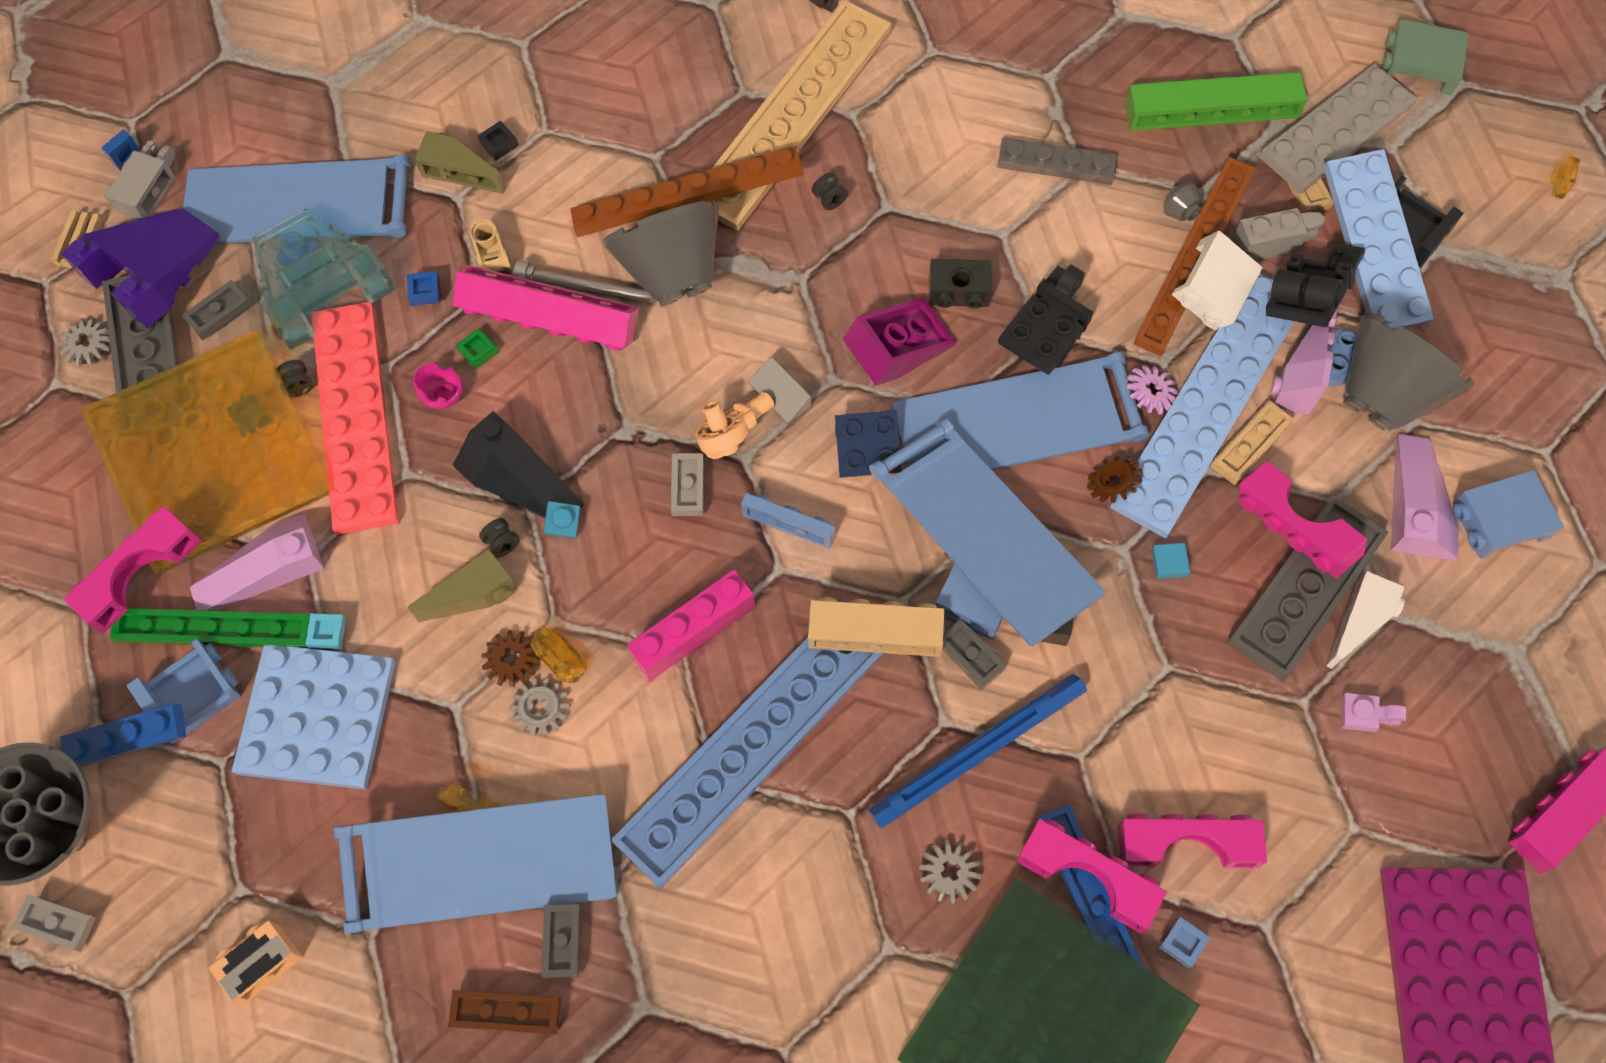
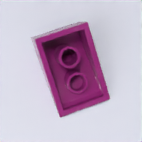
[842,297,956,386]

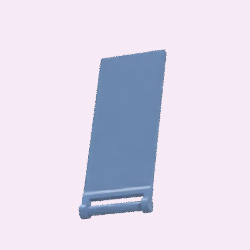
[183,154,411,244]
[892,352,1150,470]
[869,418,1105,647]
[333,794,617,933]

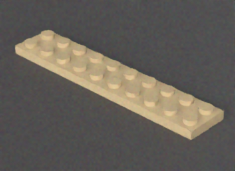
[705,0,892,231]

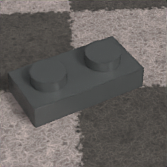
[182,280,252,340]
[942,619,1007,690]
[541,904,581,979]

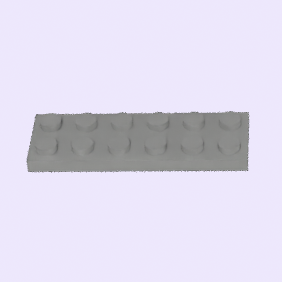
[1259,64,1418,194]

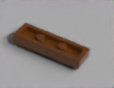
[448,990,561,1034]

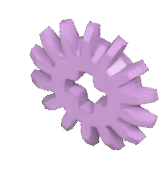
[1126,365,1178,415]

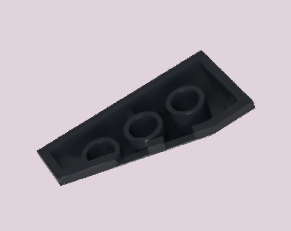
[453,411,584,519]

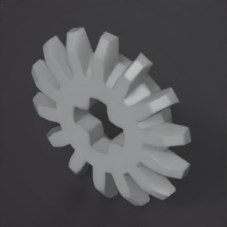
[58,317,111,367]
[509,678,570,736]
[919,840,981,904]

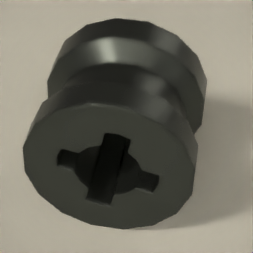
[811,172,848,210]
[275,360,313,398]
[479,518,520,558]

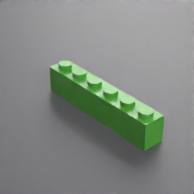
[1125,72,1307,131]

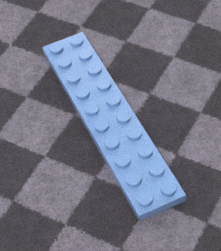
[1110,273,1295,539]

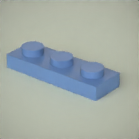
[741,493,835,549]

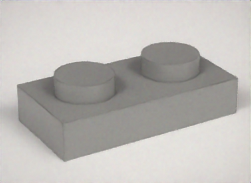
[671,453,704,516]
[11,895,96,952]

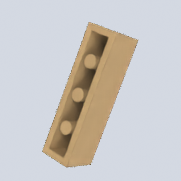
[808,597,944,657]

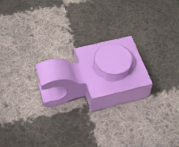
[1341,693,1406,732]

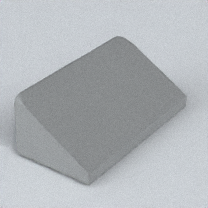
[748,357,811,425]

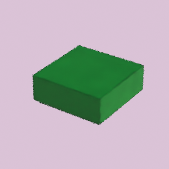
[455,328,499,370]

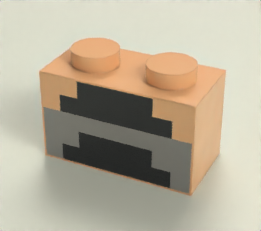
[209,920,303,1005]

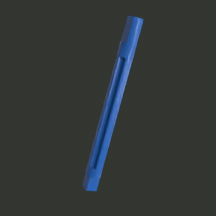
[868,673,1087,829]

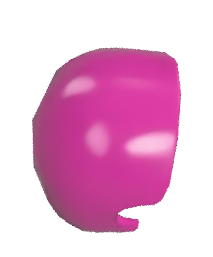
[413,362,463,409]

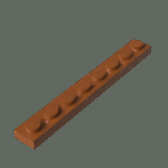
[570,145,804,237]
[1134,157,1256,356]

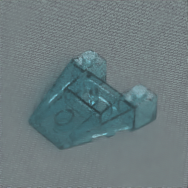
[253,208,396,350]

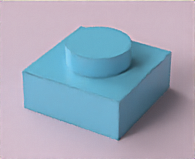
[305,613,346,650]

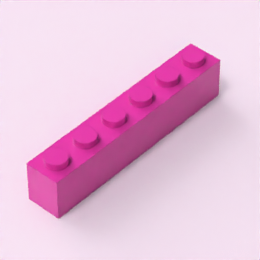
[453,265,639,350]

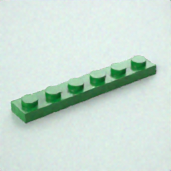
[110,608,310,649]

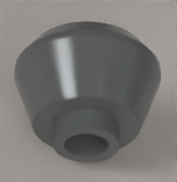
[1163,182,1202,221]

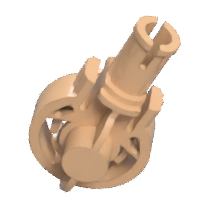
[694,392,774,459]

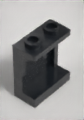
[1395,175,1464,268]

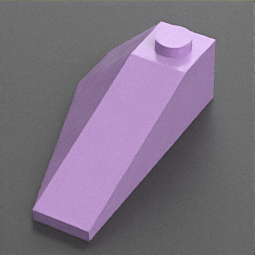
[1270,309,1337,415]
[1391,434,1459,561]
[190,512,324,611]

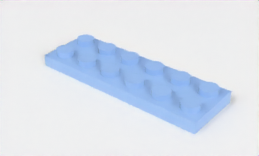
[1323,149,1434,330]

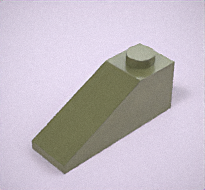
[415,131,505,194]
[408,549,516,622]

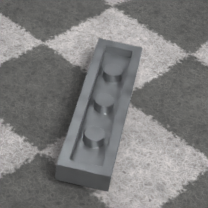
[997,137,1117,185]

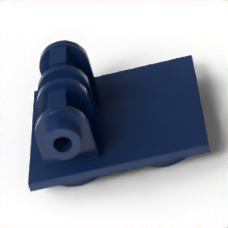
[835,410,902,478]

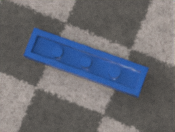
[60,704,186,768]

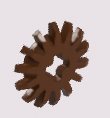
[1087,456,1143,503]
[481,630,540,687]

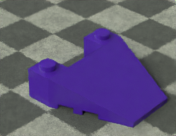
[61,208,220,329]

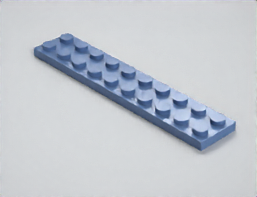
[611,600,885,890]

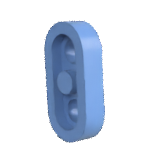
[1328,329,1357,387]

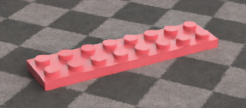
[311,302,399,535]

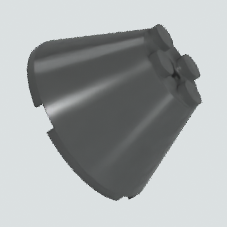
[602,200,719,307]
[1343,312,1474,431]
[0,742,91,886]

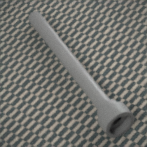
[513,260,655,303]

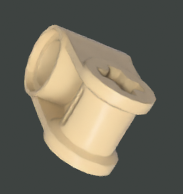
[470,219,512,273]

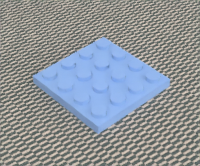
[231,646,396,790]

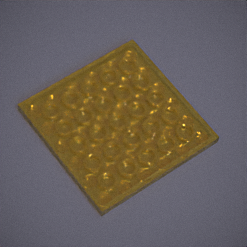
[80,330,334,575]

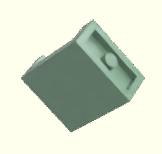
[1381,19,1469,96]

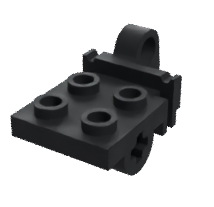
[1266,243,1365,327]
[998,264,1094,375]

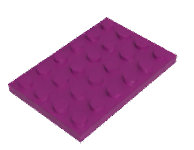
[1380,867,1555,1063]

